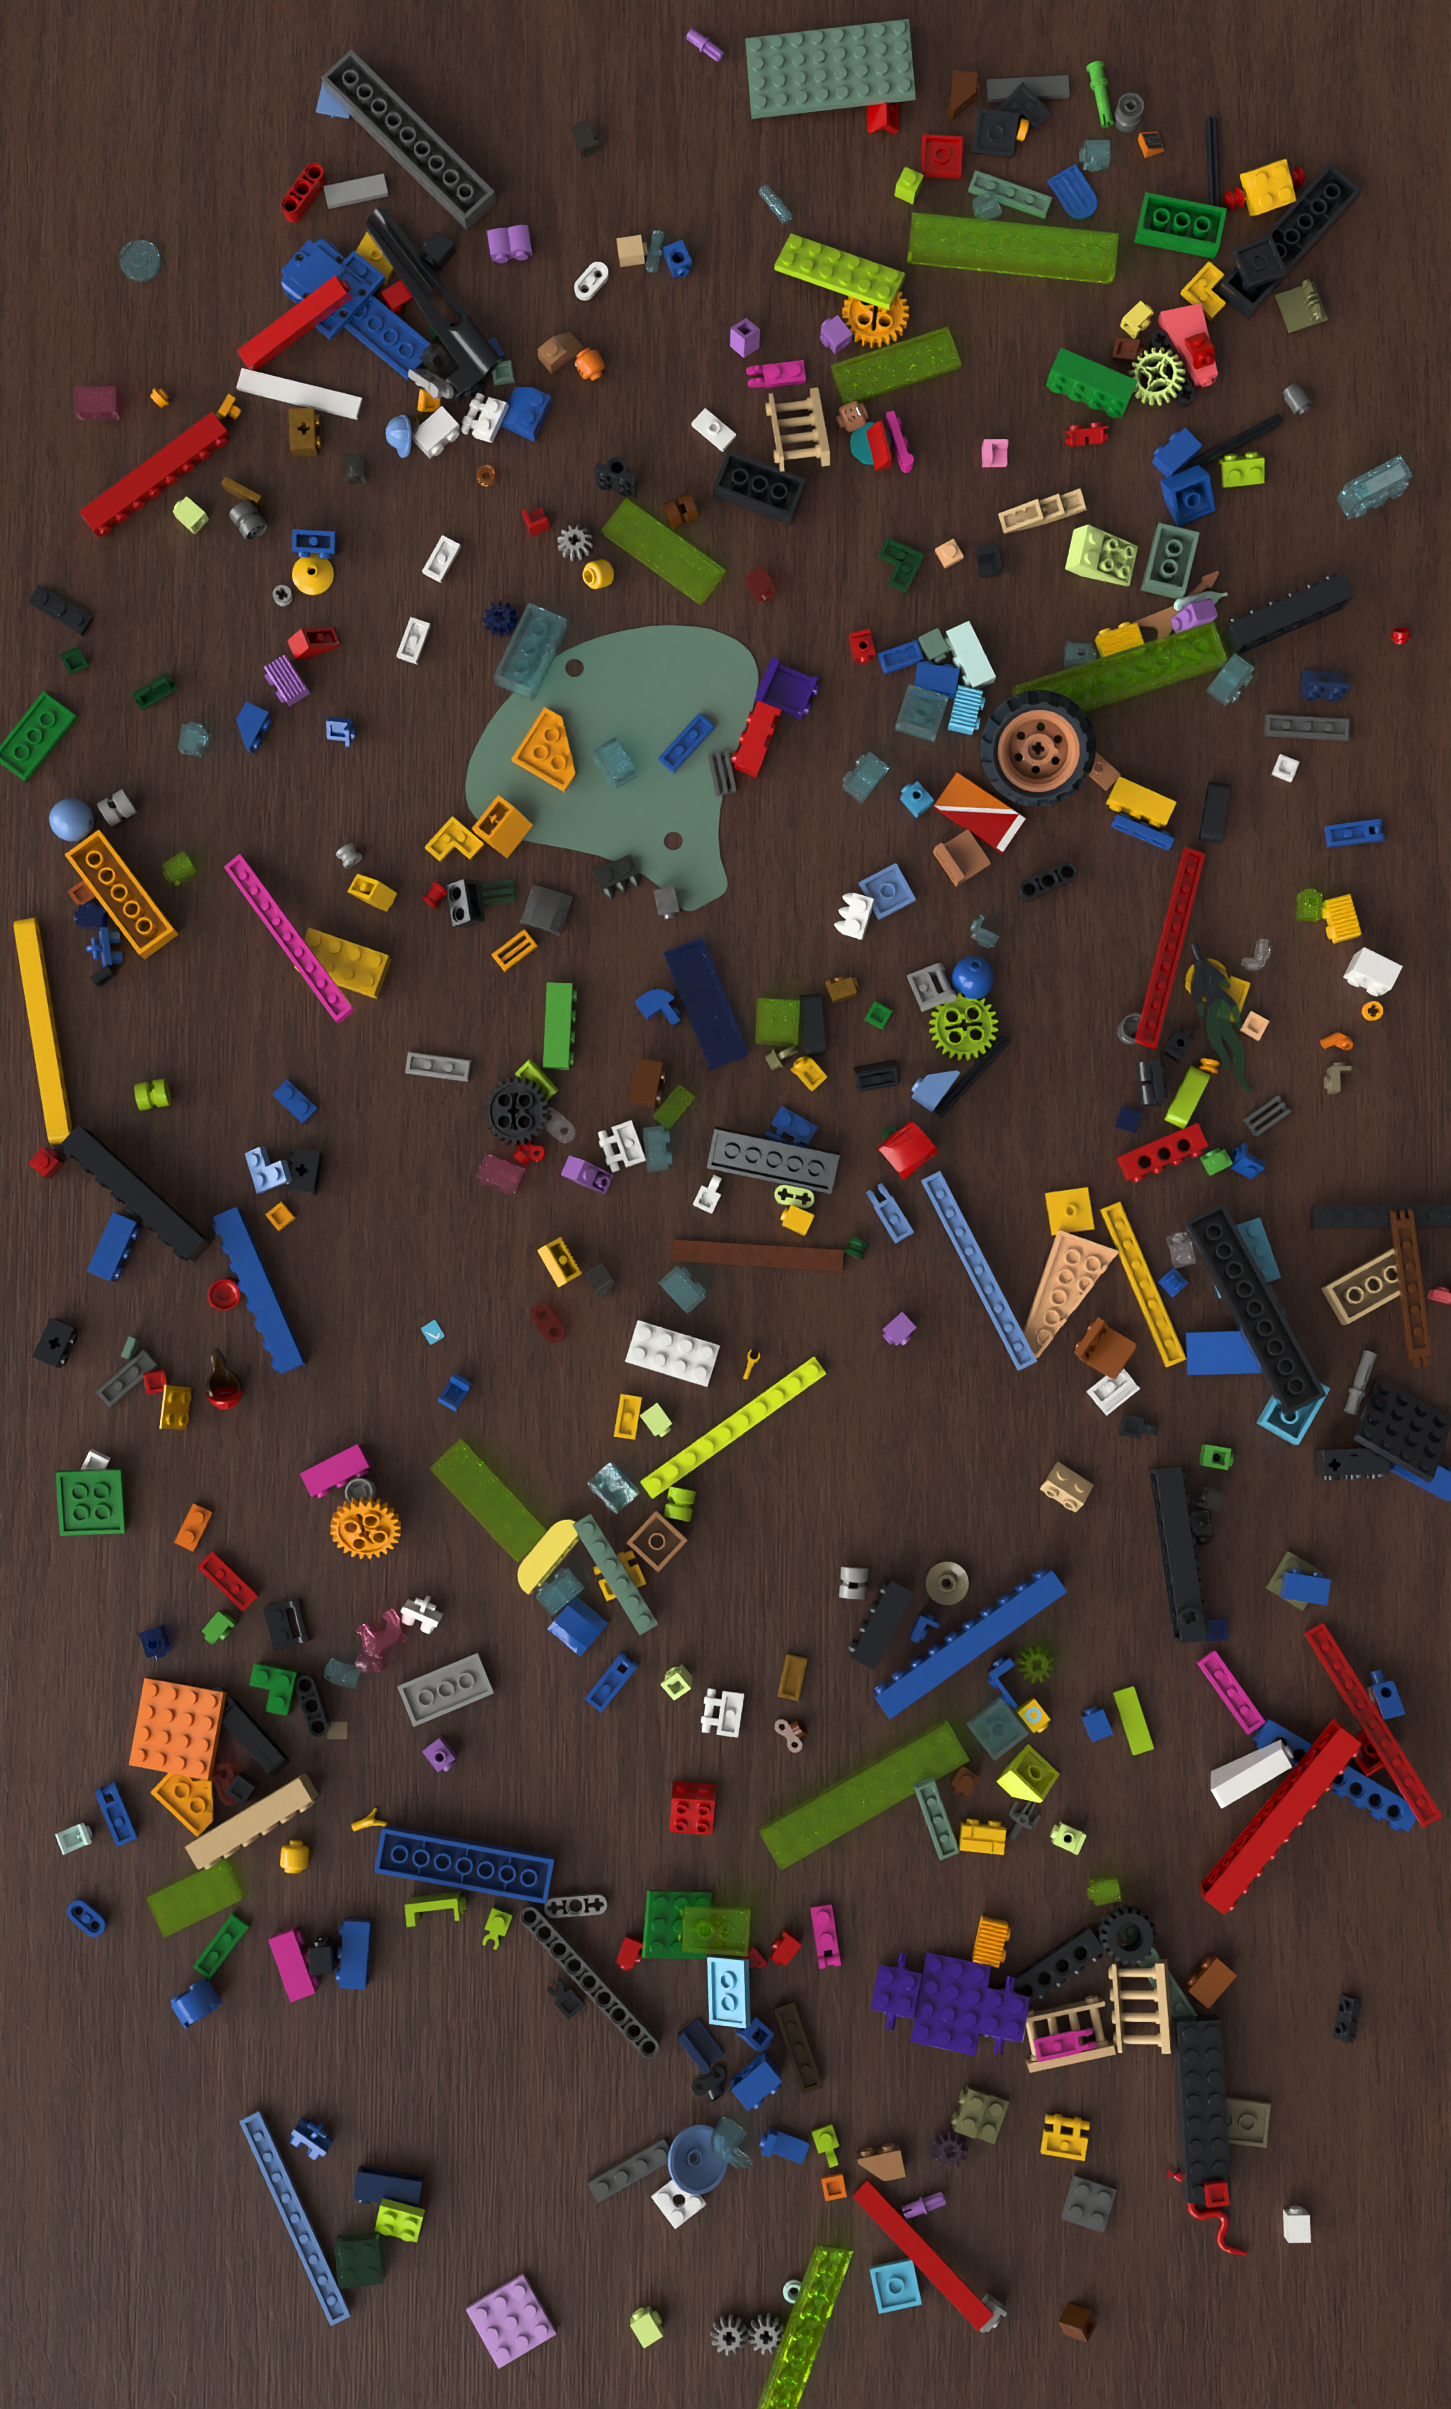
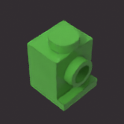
[1200,1148,1233,1176]
[1199,1444,1234,1470]
[202,1610,239,1645]

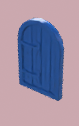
[1047,164,1097,220]

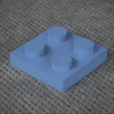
[859,863,916,921]

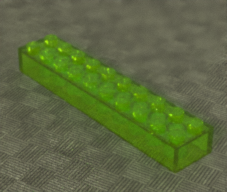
[907,212,1119,284]
[1012,621,1227,728]
[759,1720,970,1871]

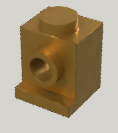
[825,976,859,1004]

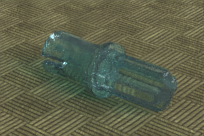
[759,184,793,224]
[645,230,665,273]

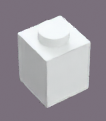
[1283,2206,1311,2243]

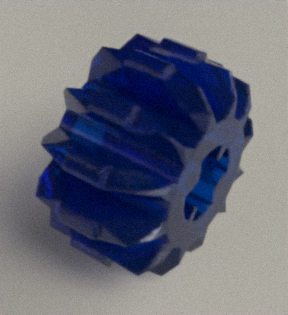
[483,600,519,638]

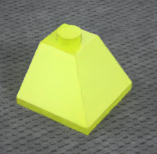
[996,1744,1060,1803]

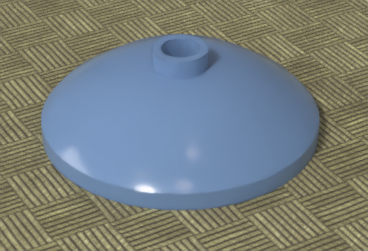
[668,2124,728,2195]

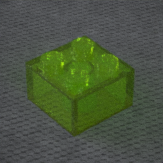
[755,998,800,1046]

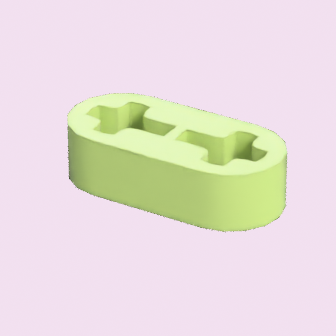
[774,1185,814,1209]

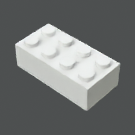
[625,1320,720,1387]

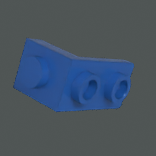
[987,1656,1018,1709]
[759,2126,809,2164]

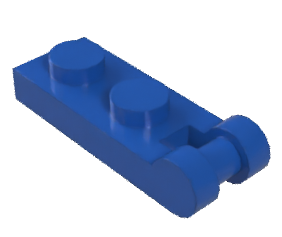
[1324,819,1386,848]
[584,1651,639,1713]
[95,1781,139,1847]

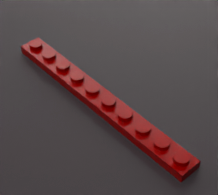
[1134,847,1206,1049]
[1304,1623,1443,1828]

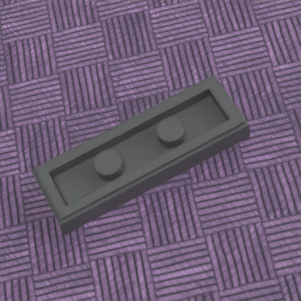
[96,1349,159,1408]

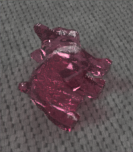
[355,1609,408,1674]

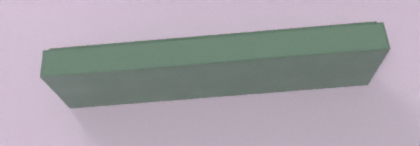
[968,170,1053,219]
[913,1776,960,1861]

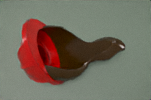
[206,1348,244,1410]

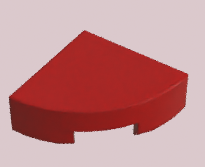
[739,1946,768,1968]

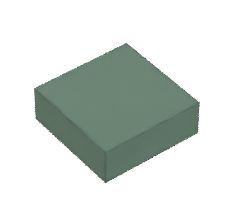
[492,360,515,386]
[121,1336,141,1360]

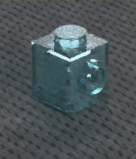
[1079,140,1110,172]
[178,722,209,757]

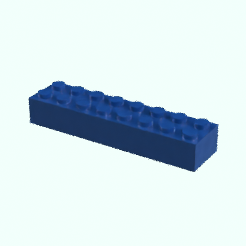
[374,1825,556,1904]

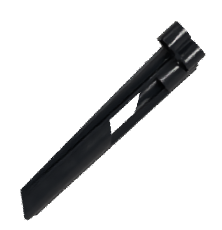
[365,207,503,402]

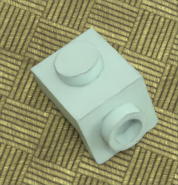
[55,1823,92,1855]

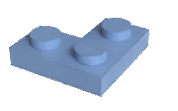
[245,1146,292,1194]

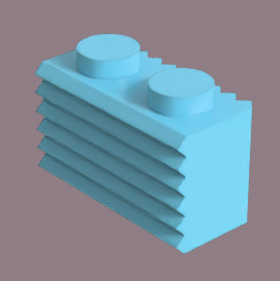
[948,685,985,735]

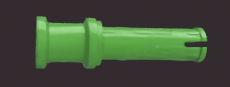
[1086,61,1114,128]

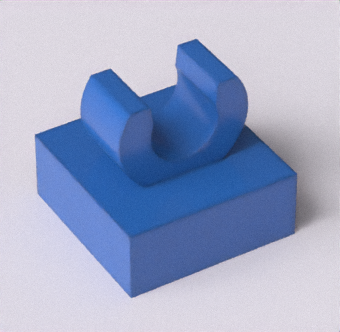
[1157,1267,1188,1298]

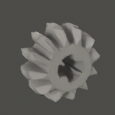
[557,524,593,562]
[747,2313,785,2355]
[710,2314,748,2356]

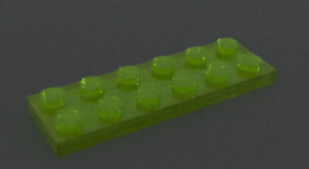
[830,327,962,405]
[601,498,726,606]
[429,1439,548,1563]

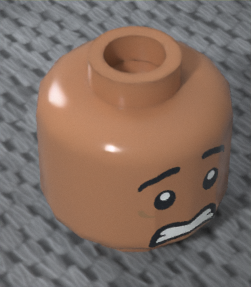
[836,401,868,432]

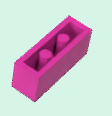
[300,1444,372,1498]
[268,1926,320,2003]

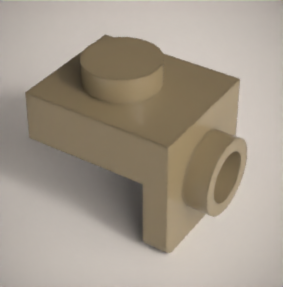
[1324,1063,1352,1094]

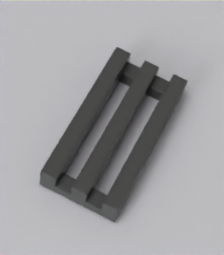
[707,750,737,797]
[1243,1095,1291,1137]

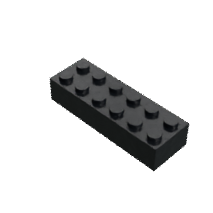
[1221,573,1354,658]

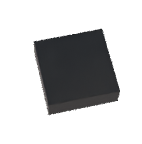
[90,965,116,987]

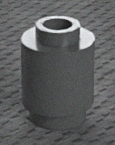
[1283,383,1312,416]

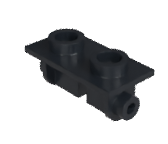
[1333,1994,1362,2044]

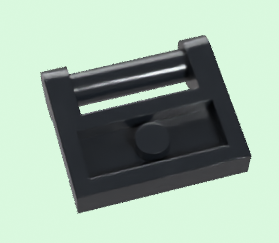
[263,1598,312,1651]

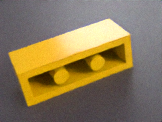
[1106,776,1177,829]

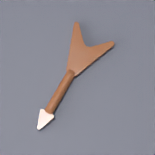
[1132,571,1219,653]

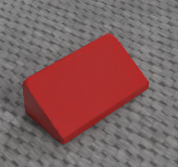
[866,420,892,470]

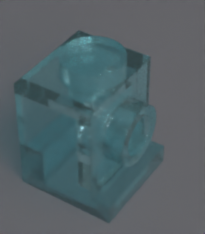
[1064,641,1096,669]

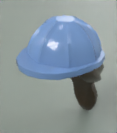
[385,412,433,458]

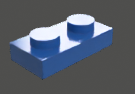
[272,1079,318,1124]

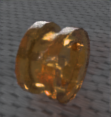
[476,465,496,486]

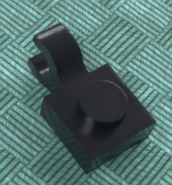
[1119,1414,1158,1439]

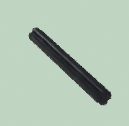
[1205,117,1221,207]
[1189,414,1283,468]
[933,1035,1010,1118]

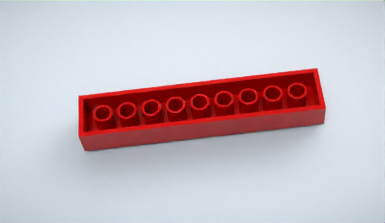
[1199,1718,1362,1915]

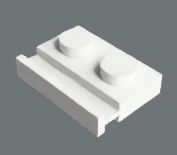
[1086,1368,1140,1416]

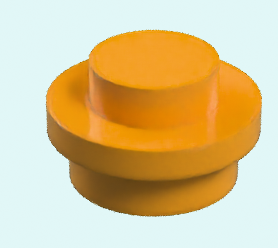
[150,388,170,408]

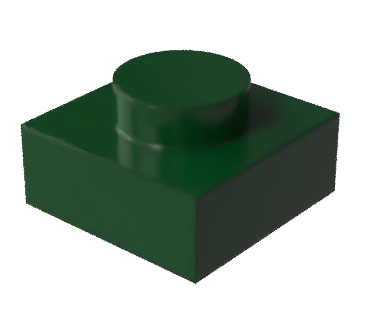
[59,646,89,675]

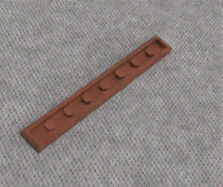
[672,1240,844,1272]

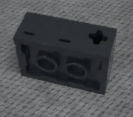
[1314,1448,1390,1480]

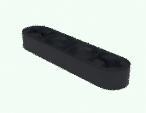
[1149,330,1196,407]

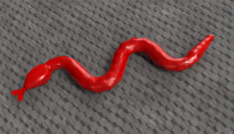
[1166,2169,1247,2256]

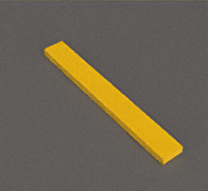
[1100,1202,1186,1367]

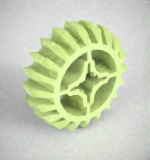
[1129,347,1185,406]

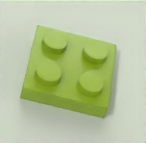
[375,2198,425,2243]

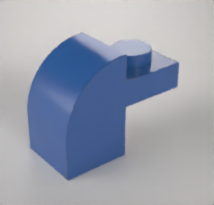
[635,989,681,1028]

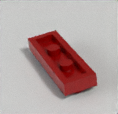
[197,1551,259,1612]

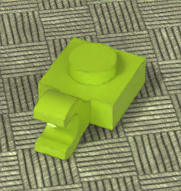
[811,2123,839,2168]

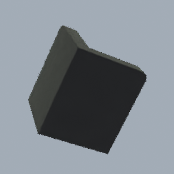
[976,544,1002,578]
[225,1771,260,1805]

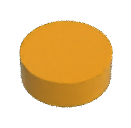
[1016,118,1029,142]

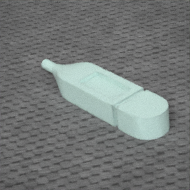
[1174,591,1228,612]

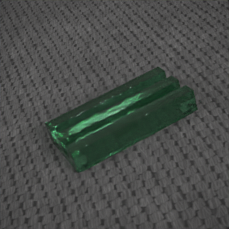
[479,879,516,906]

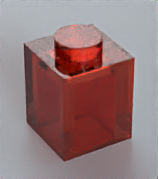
[744,566,775,604]

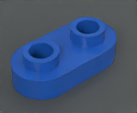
[67,1899,107,1937]

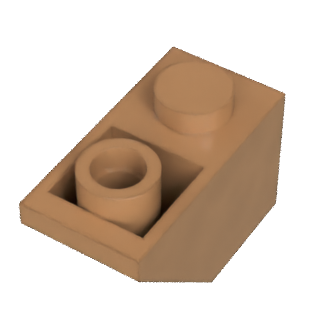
[856,2143,906,2181]

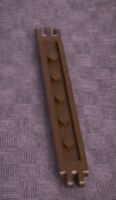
[1390,1208,1431,1368]

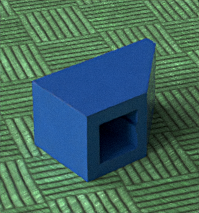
[236,701,272,754]

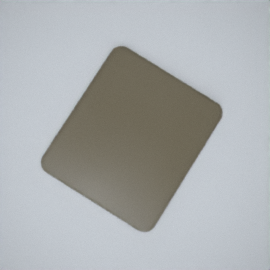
[327,1722,347,1739]

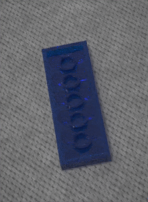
[663,938,749,1071]

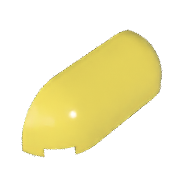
[518,1520,580,1595]

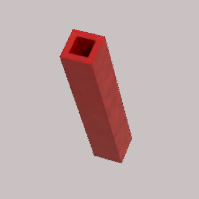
[237,276,353,371]

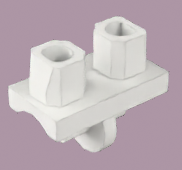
[401,1595,443,1634]

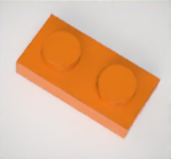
[174,1503,214,1552]

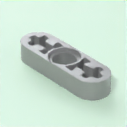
[544,1893,608,1918]

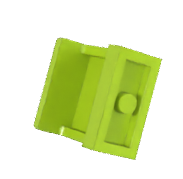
[405,1891,467,1927]

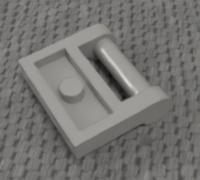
[907,963,957,1012]

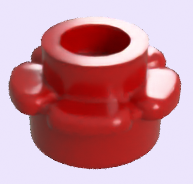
[1391,627,1412,644]

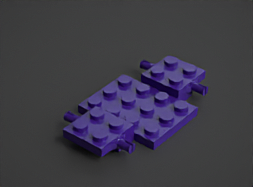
[871,1952,1031,2056]

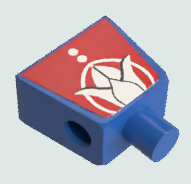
[1367,1669,1405,1720]

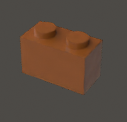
[1185,1954,1237,2009]

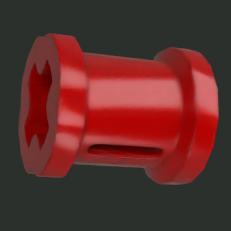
[421,882,447,910]

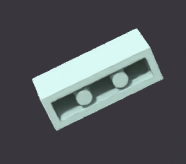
[944,621,996,690]

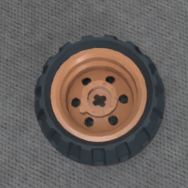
[980,690,1096,807]

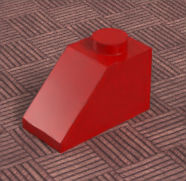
[287,627,341,659]

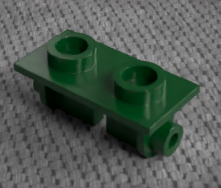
[132,672,178,711]

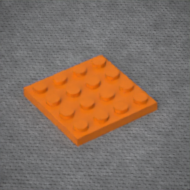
[129,1678,227,1780]

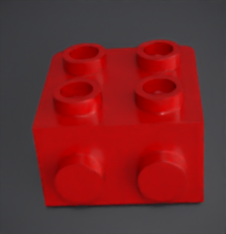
[670,1781,716,1835]

